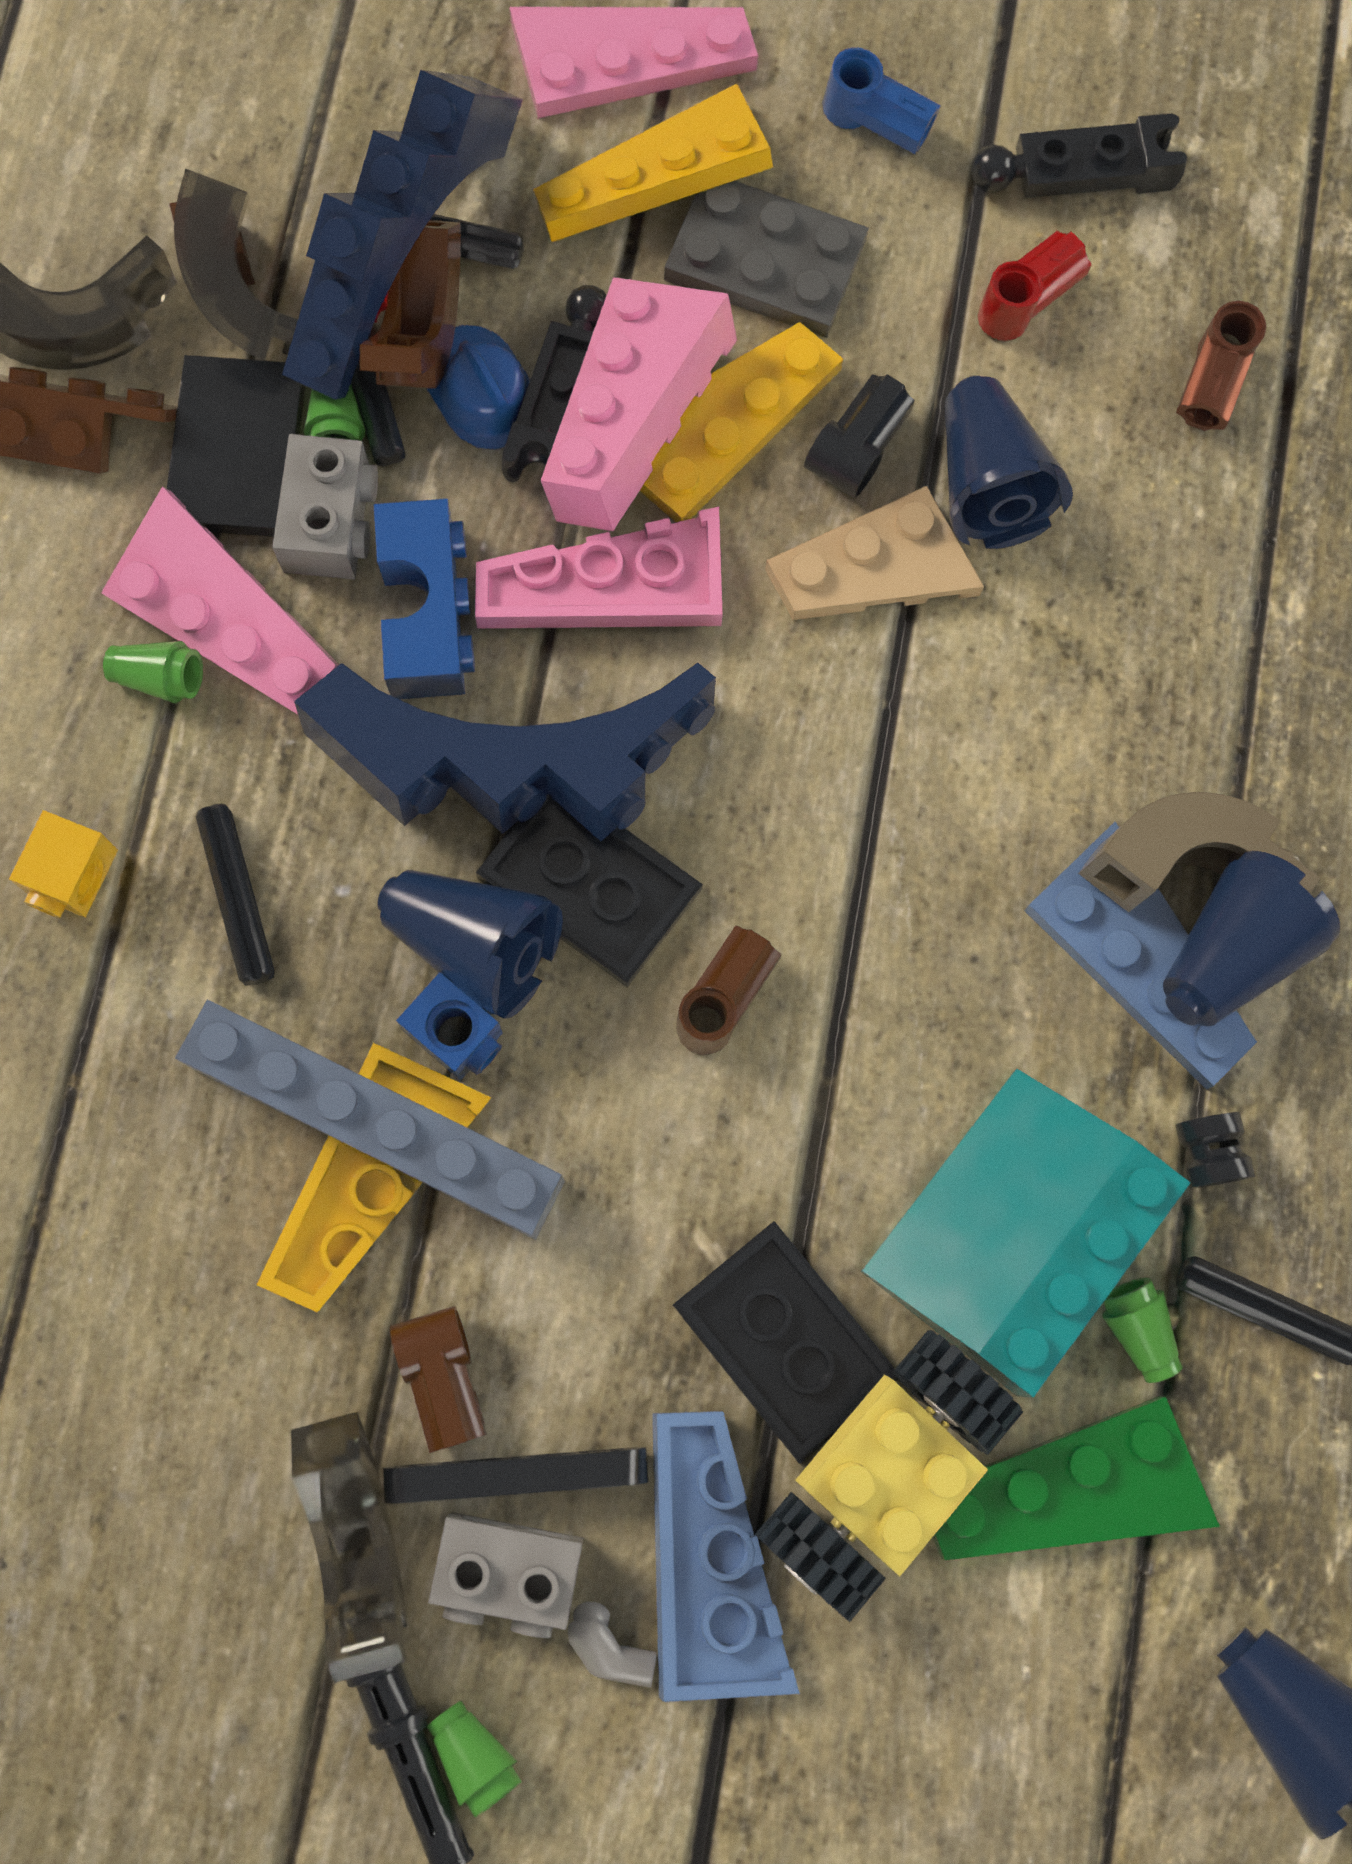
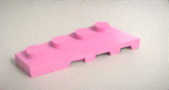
[509,7,758,118]
[101,487,339,715]
[475,506,723,629]

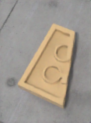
[765,486,984,620]

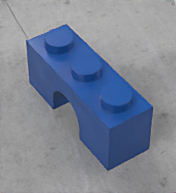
[374,498,475,700]

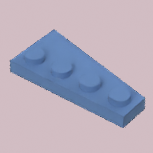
[1024,822,1257,1090]
[652,1411,800,1702]

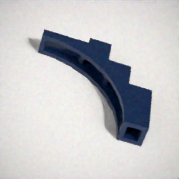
[282,70,523,400]
[294,662,716,841]

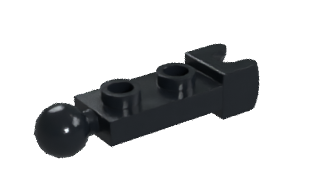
[971,113,1187,198]
[501,285,607,483]

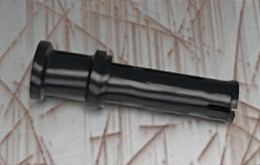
[344,1649,475,1864]

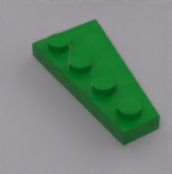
[933,1396,1220,1561]

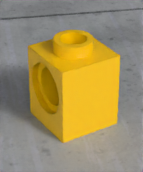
[9,810,118,918]

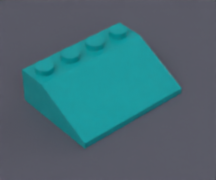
[861,1069,1191,1398]

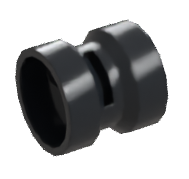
[1175,1112,1255,1189]

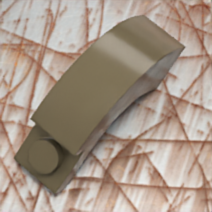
[1078,792,1320,912]

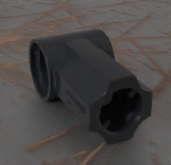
[804,374,915,499]

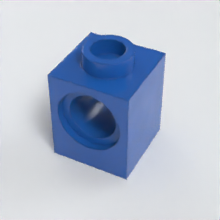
[396,972,503,1081]

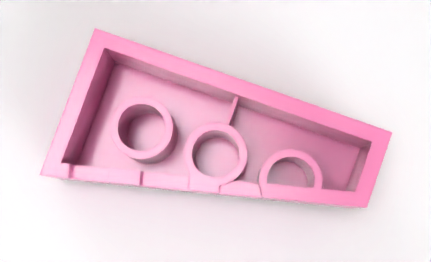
[541,277,737,531]

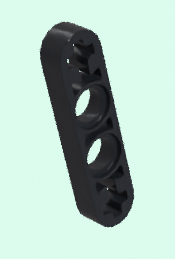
[383,1447,649,1504]

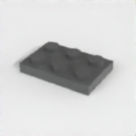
[664,181,869,338]

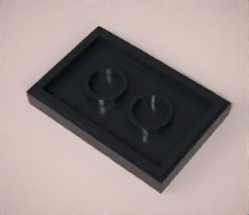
[166,355,305,537]
[476,794,703,987]
[672,1221,899,1464]

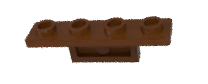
[0,367,177,474]

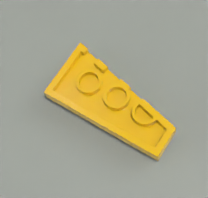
[533,83,773,242]
[256,1043,492,1313]

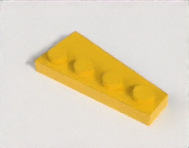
[640,322,843,522]

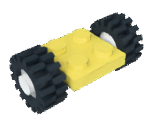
[755,1330,1023,1622]

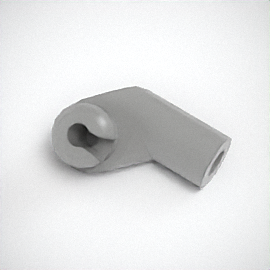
[568,1601,657,1688]

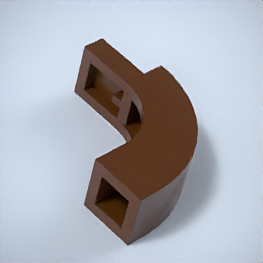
[360,220,461,389]

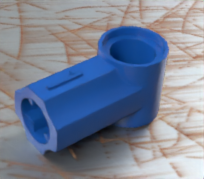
[822,47,941,154]

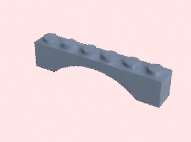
[175,999,565,1240]

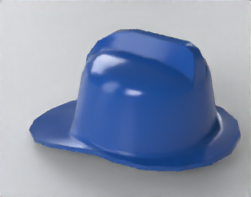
[426,325,530,450]

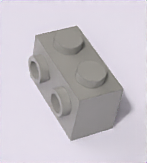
[272,434,378,579]
[429,1512,584,1638]

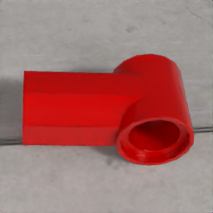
[977,230,1092,341]

